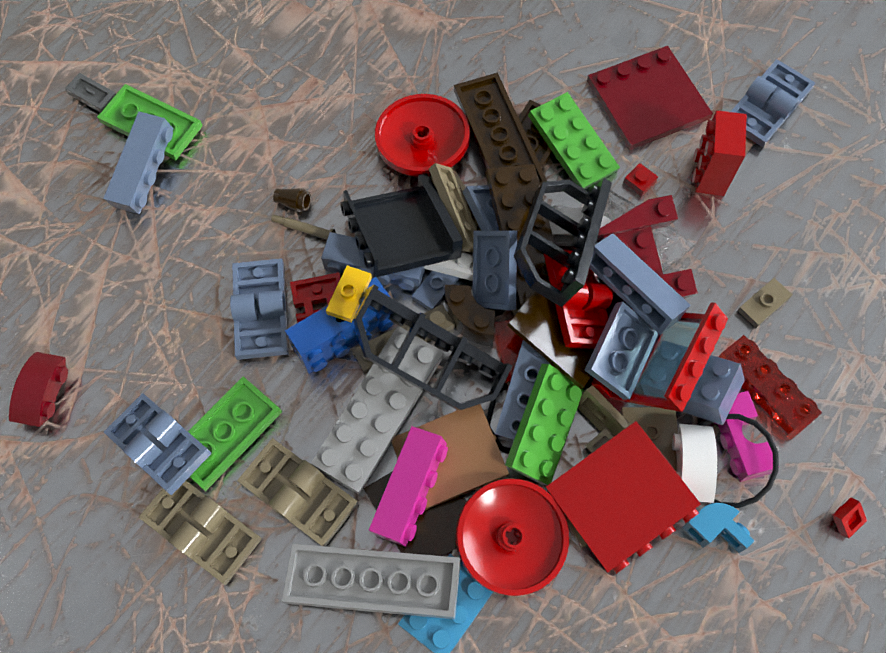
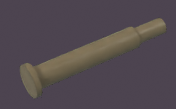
[271,215,336,240]

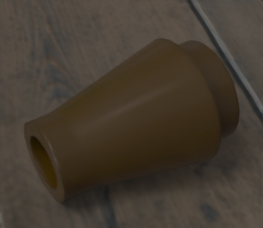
[273,188,311,212]

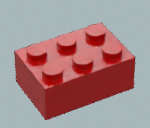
[692,110,747,196]

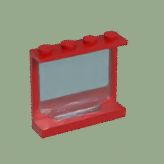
[592,302,728,412]

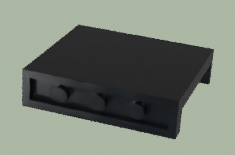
[340,174,463,278]

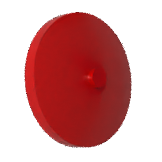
[375,94,470,176]
[455,479,569,596]

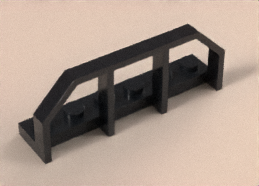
[514,178,612,307]
[353,285,512,410]

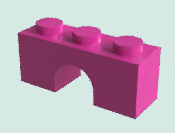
[714,391,773,482]

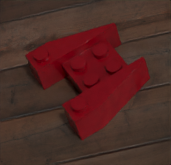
[597,195,698,299]

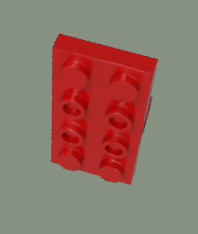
[543,250,613,349]

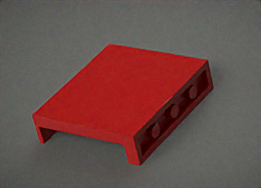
[546,421,701,574]

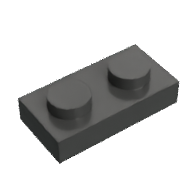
[65,73,116,113]

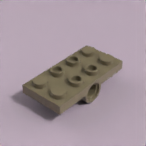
[237,438,358,546]
[138,481,262,585]

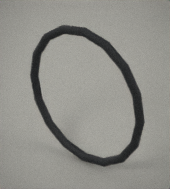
[699,414,779,508]

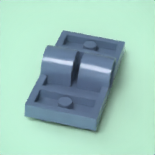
[731,59,815,147]
[230,258,289,360]
[104,393,212,495]

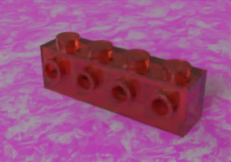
[719,335,822,440]

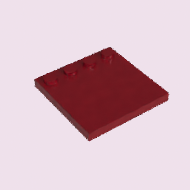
[587,46,713,151]

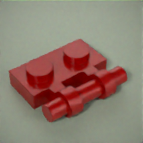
[290,272,341,323]

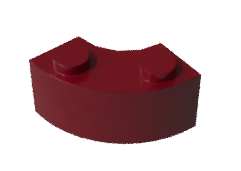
[9,352,68,427]

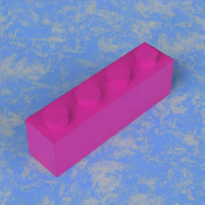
[369,426,448,547]

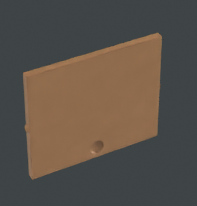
[392,404,509,510]

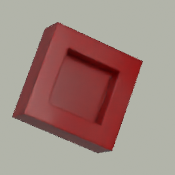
[623,163,658,197]
[832,498,867,539]

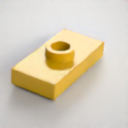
[326,266,372,323]

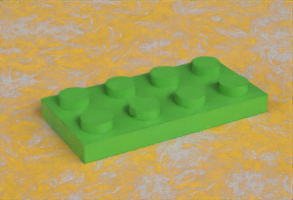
[97,84,203,160]
[528,92,620,189]
[505,364,585,486]
[188,376,282,491]

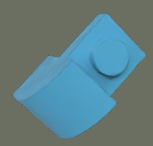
[682,503,754,553]

